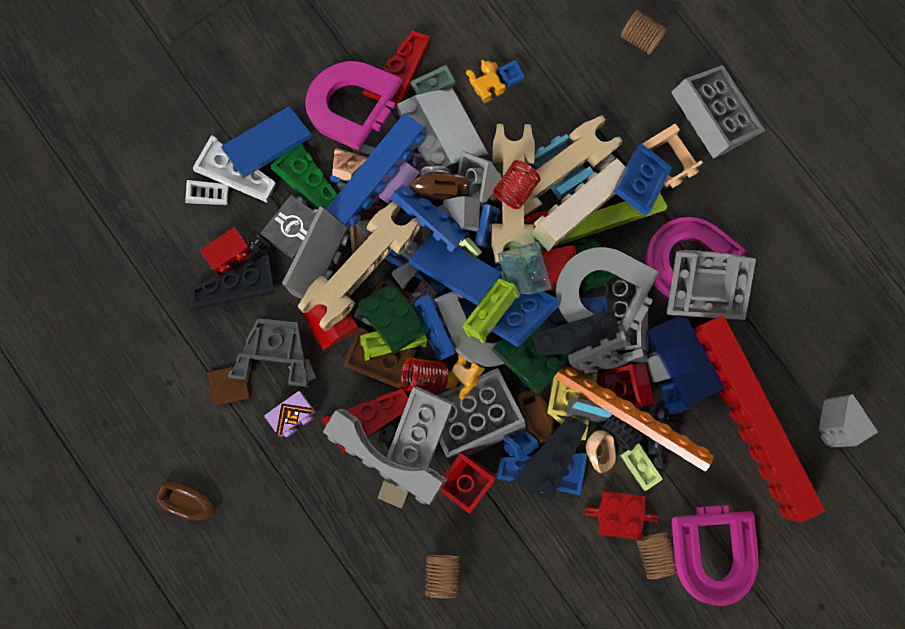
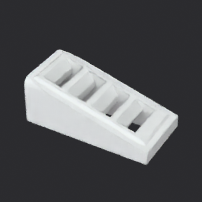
[185,180,229,205]

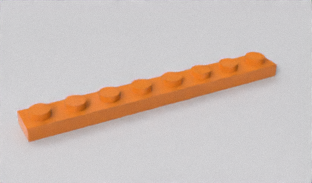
[555,365,714,472]

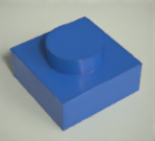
[498,60,525,88]

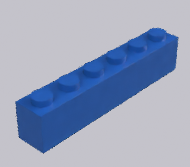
[326,113,427,229]

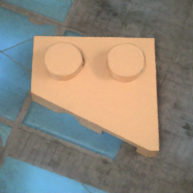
[333,148,368,181]

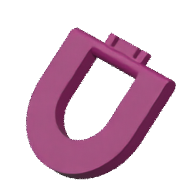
[305,61,403,150]
[645,217,747,318]
[672,505,759,606]

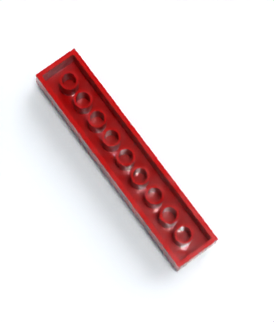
[690,315,825,522]

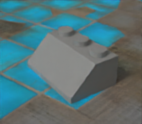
[819,394,878,448]

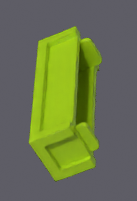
[462,279,520,343]
[360,332,427,361]

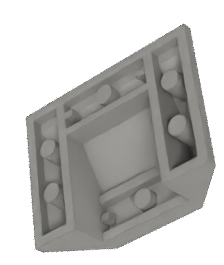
[667,250,756,320]

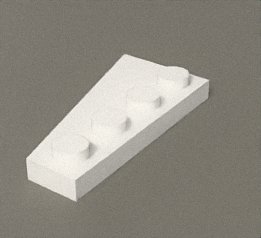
[193,135,276,202]

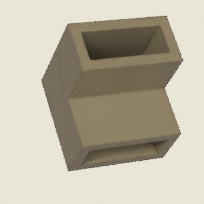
[378,478,409,508]

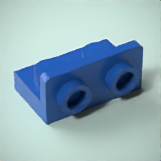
[475,204,502,250]

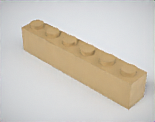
[531,159,626,251]

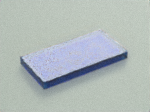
[646,315,725,407]

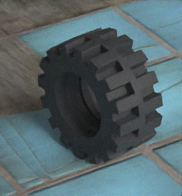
[602,415,642,451]

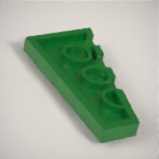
[271,144,337,211]

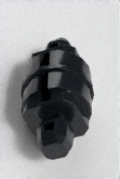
[647,409,676,469]

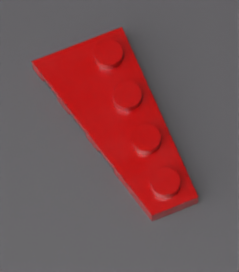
[362,31,431,108]
[321,389,409,454]

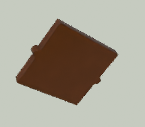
[207,367,250,406]

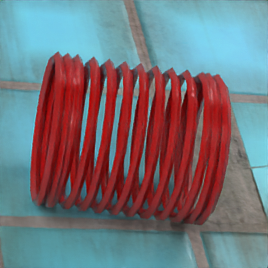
[493,160,541,210]
[401,358,449,394]

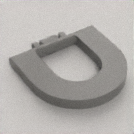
[555,247,659,333]
[434,268,520,367]

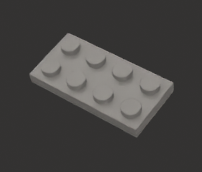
[386,386,454,468]

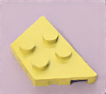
[548,367,598,441]

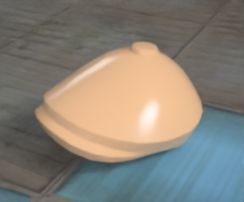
[586,430,616,473]

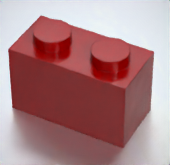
[200,227,252,274]

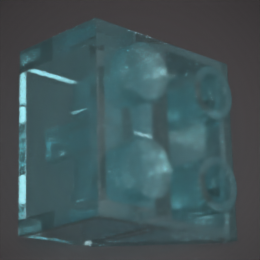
[497,242,552,295]

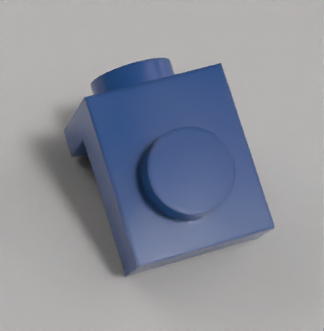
[659,379,690,414]
[503,430,539,461]

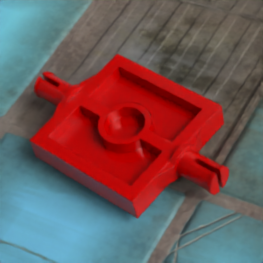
[585,491,658,539]

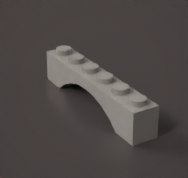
[323,409,448,505]

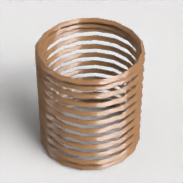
[621,10,667,55]
[636,532,677,579]
[425,555,460,598]

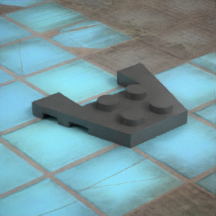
[357,213,434,289]
[228,319,309,387]
[568,331,649,375]

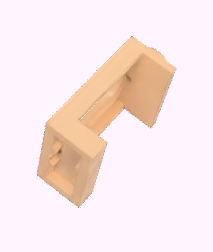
[643,124,703,189]

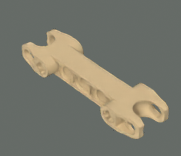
[490,115,622,217]
[491,124,535,265]
[298,201,421,331]

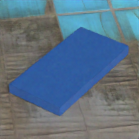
[221,106,312,178]
[409,233,502,306]

